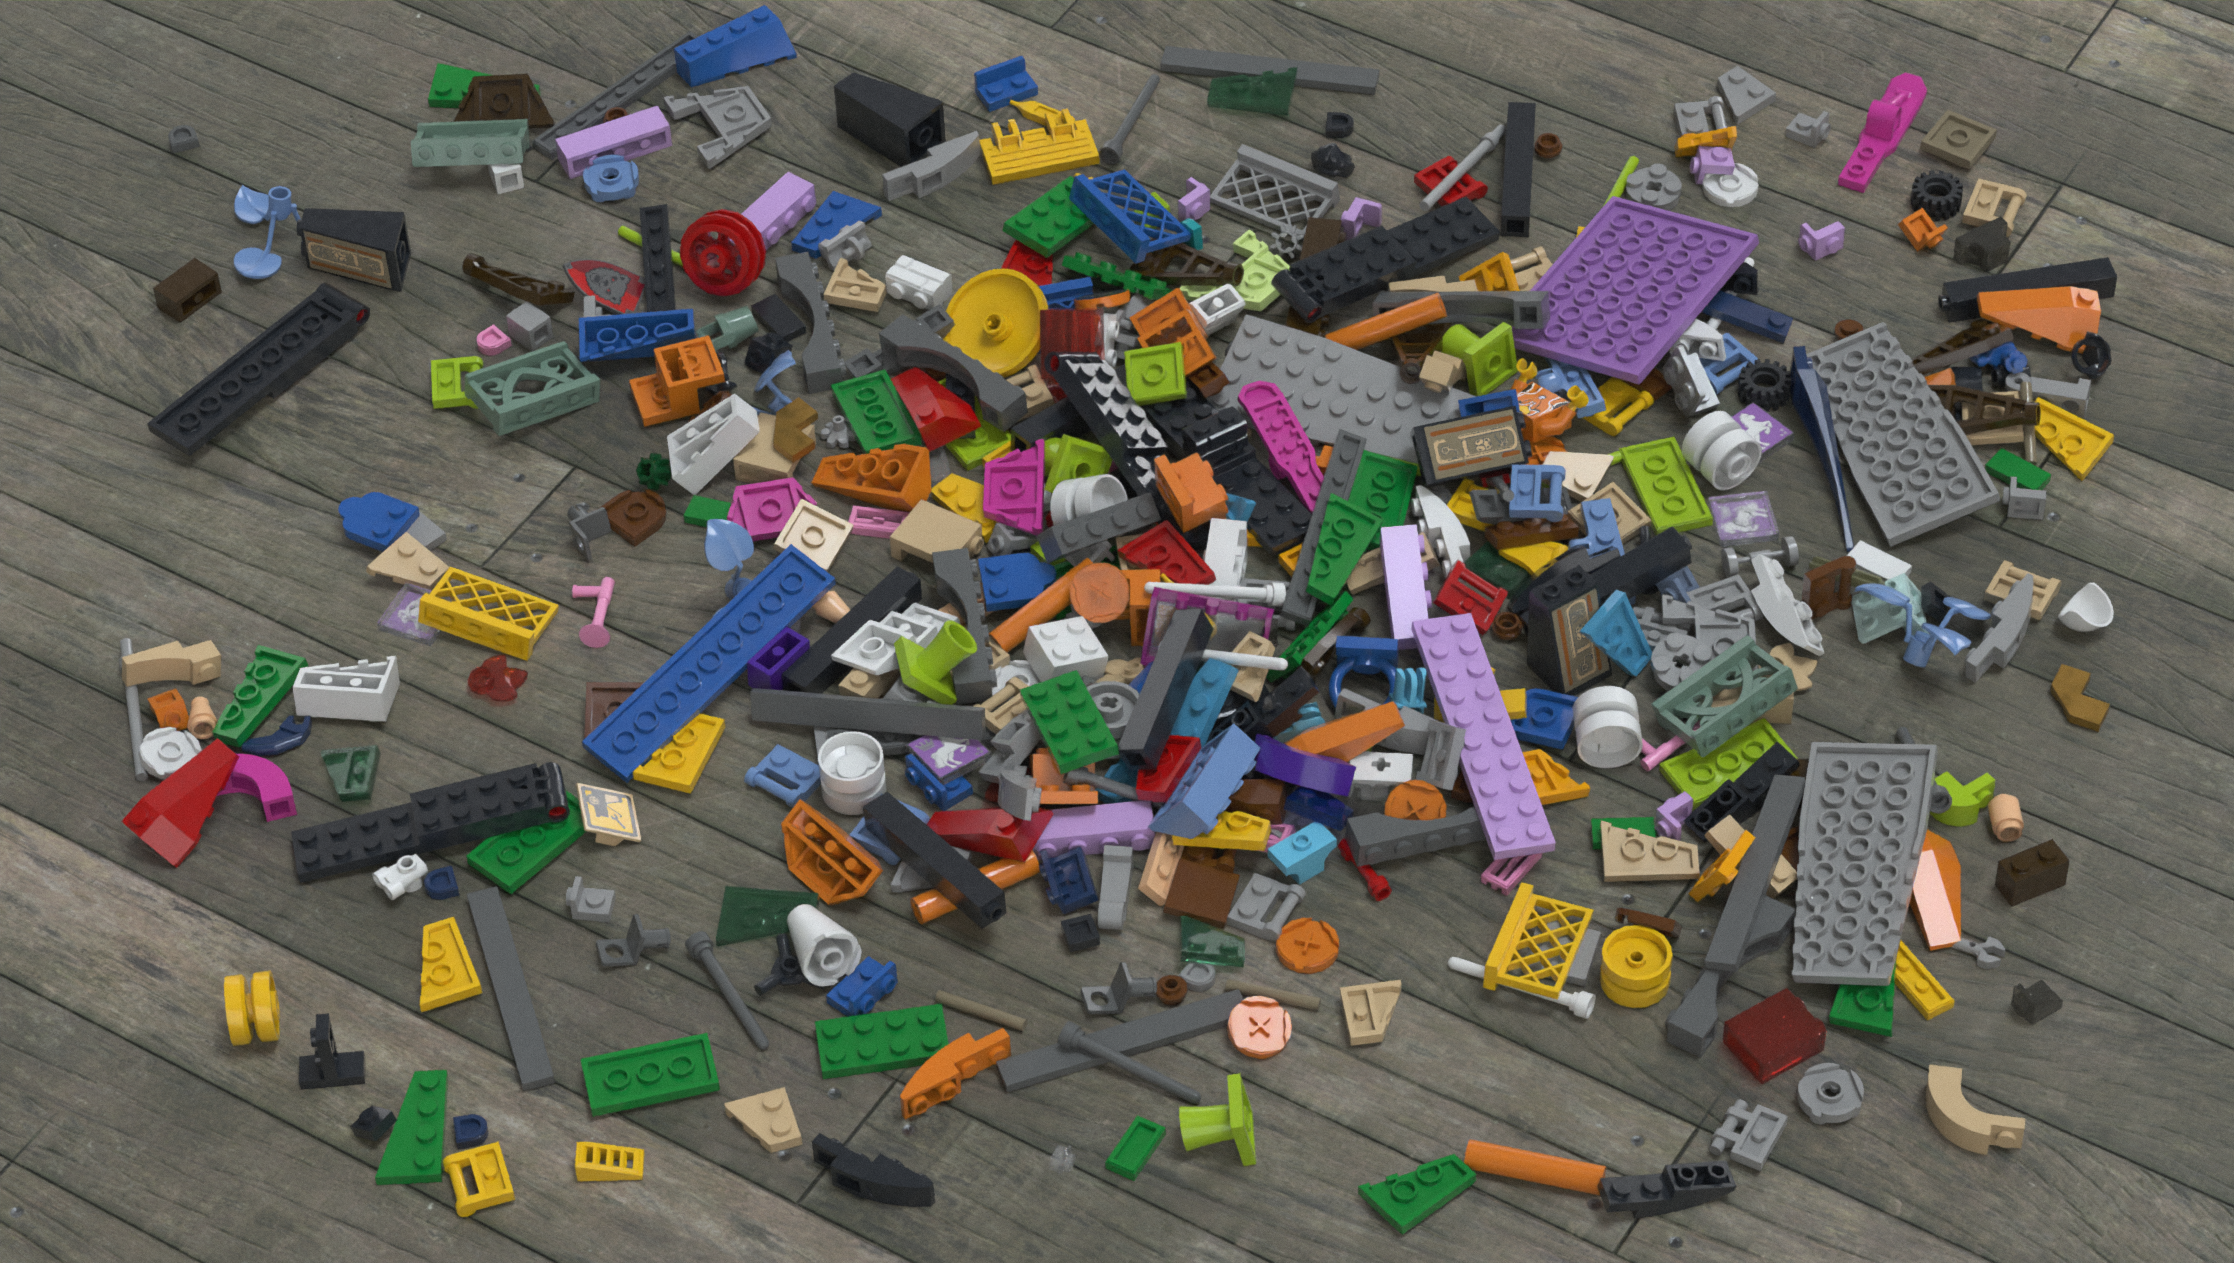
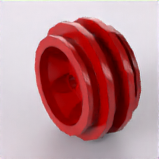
[680,209,766,297]

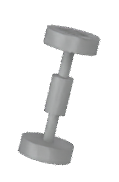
[1721,536,1799,578]

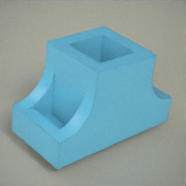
[1268,820,1337,885]

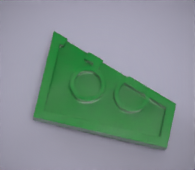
[1358,1154,1476,1235]

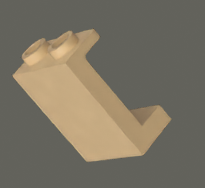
[733,412,816,484]
[890,499,984,563]

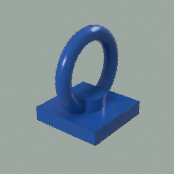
[1329,636,1399,708]

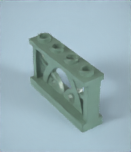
[411,119,530,167]
[465,341,600,436]
[1651,635,1798,757]

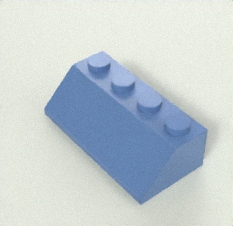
[1148,724,1261,839]

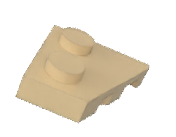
[1228,631,1275,702]

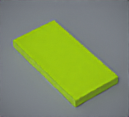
[938,378,1011,471]
[1619,437,1713,536]
[1659,718,1798,811]

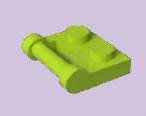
[431,356,483,409]

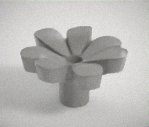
[820,415,856,448]

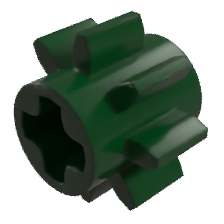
[636,453,672,490]

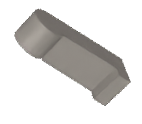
[2005,372,2091,419]
[1098,845,1134,930]

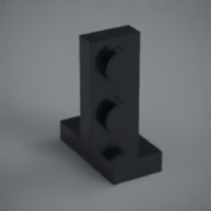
[299,1013,366,1090]

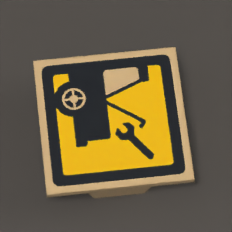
[576,783,641,846]

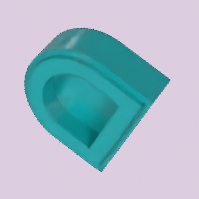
[1180,218,1203,250]

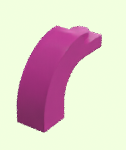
[217,754,297,822]

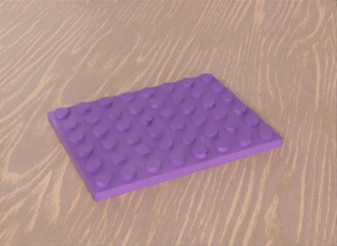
[1512,196,1759,384]

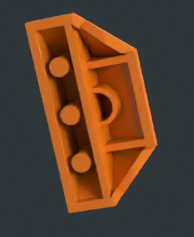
[781,799,883,906]

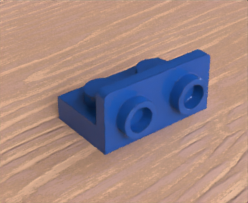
[974,56,1038,112]
[905,754,973,811]
[826,956,898,1017]

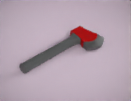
[1479,469,1514,502]

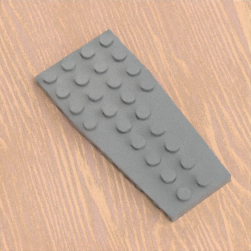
[1206,314,1476,464]
[1806,322,2000,547]
[1792,742,1938,986]

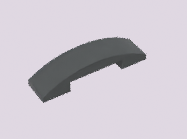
[844,304,955,378]
[1469,487,1572,525]

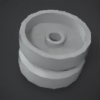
[1087,681,1139,759]

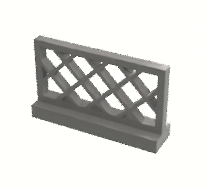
[1210,144,1340,241]

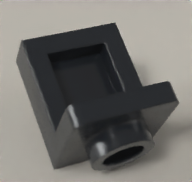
[744,333,793,374]

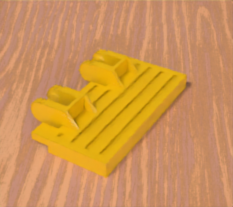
[980,108,1100,185]

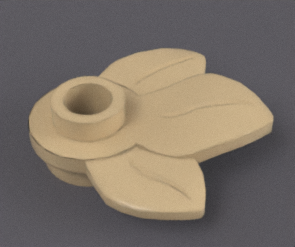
[1758,643,1817,691]
[1095,658,1146,684]

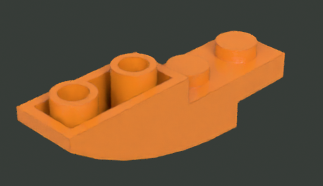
[900,1028,1011,1120]

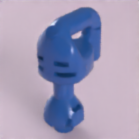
[1970,341,2027,374]

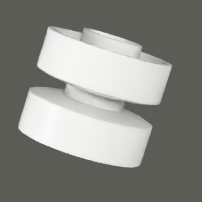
[1682,411,1762,490]
[1050,474,1128,526]
[1572,686,1643,768]
[818,732,886,815]

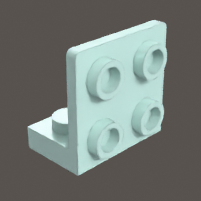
[1852,573,1929,644]

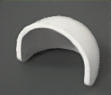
[2058,583,2114,632]

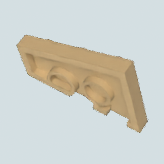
[1600,821,1700,882]

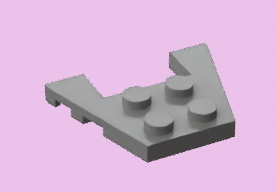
[663,86,772,169]
[1661,595,1757,693]

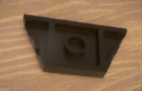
[451,73,555,129]

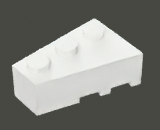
[667,393,760,495]
[1203,518,1247,627]
[293,656,400,722]

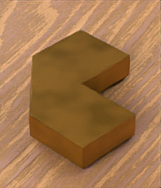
[773,397,818,463]
[2050,664,2110,732]

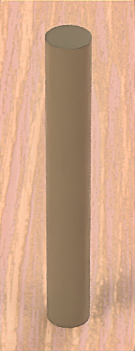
[2020,382,2037,465]
[1225,979,1321,1010]
[935,990,1028,1031]

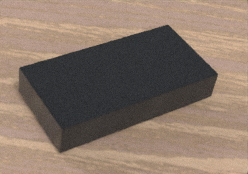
[751,294,806,342]

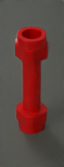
[1338,838,1392,901]

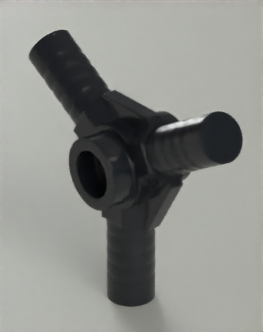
[754,934,826,996]

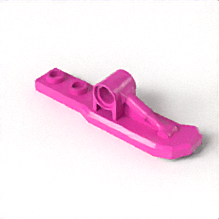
[1838,72,1927,193]
[1237,381,1324,514]

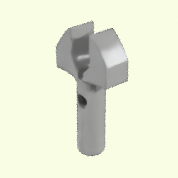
[1951,937,2005,969]

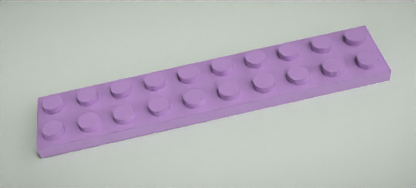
[1411,613,1556,860]

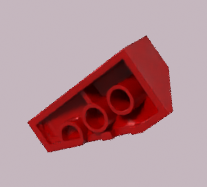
[891,367,981,452]
[121,738,239,868]
[927,807,1054,862]

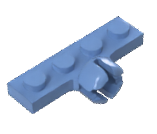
[1534,357,1606,419]
[1568,498,1636,604]

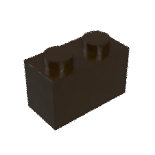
[153,258,222,323]
[1995,839,2070,907]

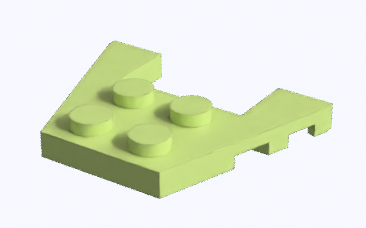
[1180,230,1290,311]

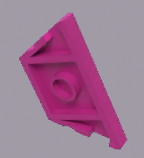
[983,439,1045,536]
[727,477,817,541]

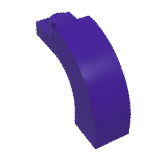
[1254,734,1356,796]

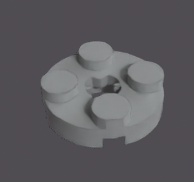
[1626,164,1682,211]
[1650,632,1712,691]
[1797,1063,1864,1125]

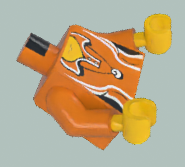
[1510,358,1589,442]

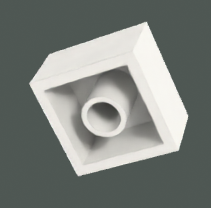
[1023,616,1108,686]

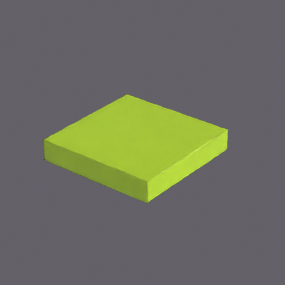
[1124,342,1187,406]

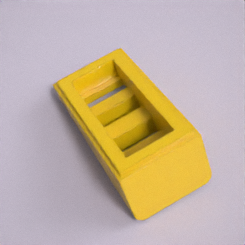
[575,1142,645,1181]

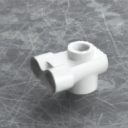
[372,854,428,900]

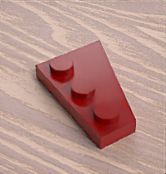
[1001,240,1053,286]
[1117,520,1216,585]
[1136,735,1202,803]

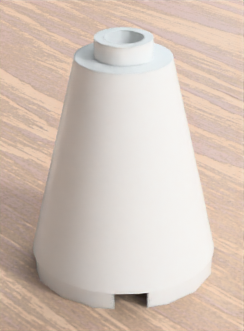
[787,904,862,986]

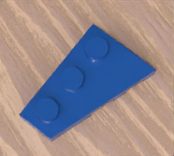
[791,191,882,259]

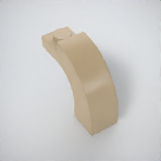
[1926,1065,2025,1155]

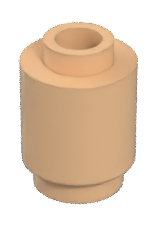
[1988,794,2024,842]

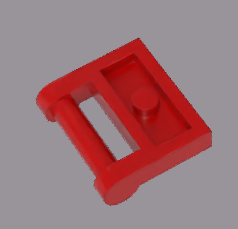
[1414,156,1488,207]
[1433,559,1508,635]

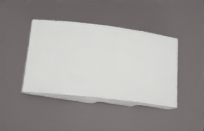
[831,603,961,675]

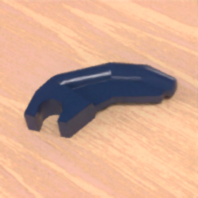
[242,716,312,756]

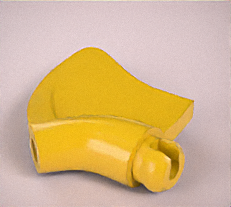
[1499,542,1568,575]

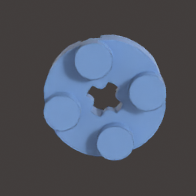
[583,155,639,202]

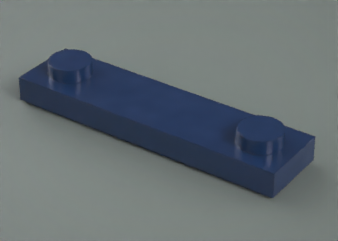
[1701,290,1794,343]

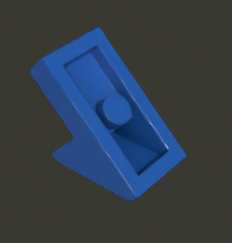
[1458,389,1520,417]

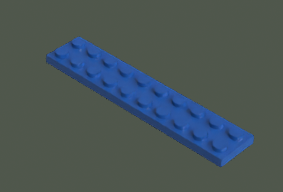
[582,544,836,783]

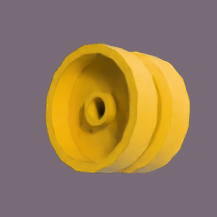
[1600,925,1673,1008]
[224,970,280,1046]

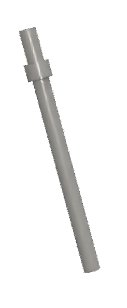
[1419,124,1507,211]
[119,638,148,781]

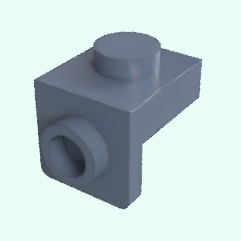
[1656,566,1699,603]

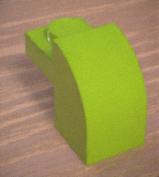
[1929,771,1996,827]

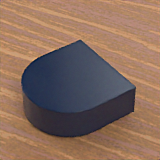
[424,866,459,900]
[453,1114,489,1150]

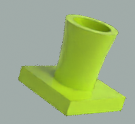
[1441,322,1518,397]
[1044,434,1113,493]
[894,620,977,705]
[1179,1073,1256,1166]

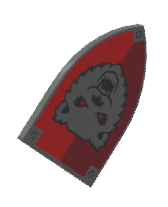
[562,259,645,315]

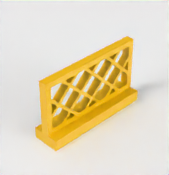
[418,567,559,661]
[1483,882,1594,1000]

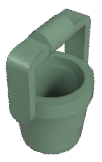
[696,305,759,351]

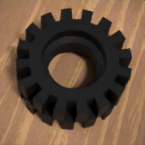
[1911,170,1963,221]
[1738,359,1792,412]

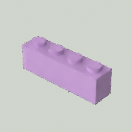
[555,106,672,179]
[730,172,816,263]
[1379,524,1432,650]
[1033,800,1155,860]

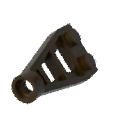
[1129,238,1244,286]
[462,253,575,306]
[1912,319,2014,375]
[1391,323,1451,384]
[1928,385,2041,435]
[1298,607,1371,685]

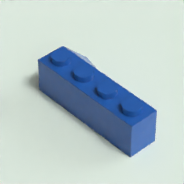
[674,5,797,87]
[579,309,696,362]

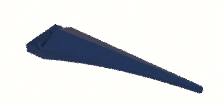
[1790,346,1854,552]

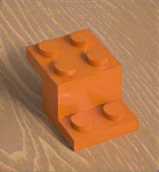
[1129,288,1217,378]
[629,335,725,427]
[1154,453,1229,533]
[1114,569,1180,646]
[1029,748,1098,804]

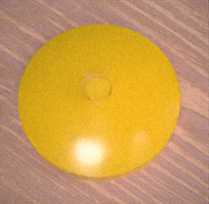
[943,269,1049,378]

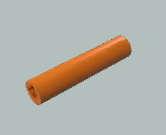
[1325,293,1447,350]
[989,558,1093,653]
[910,850,1040,924]
[1464,1139,1606,1196]

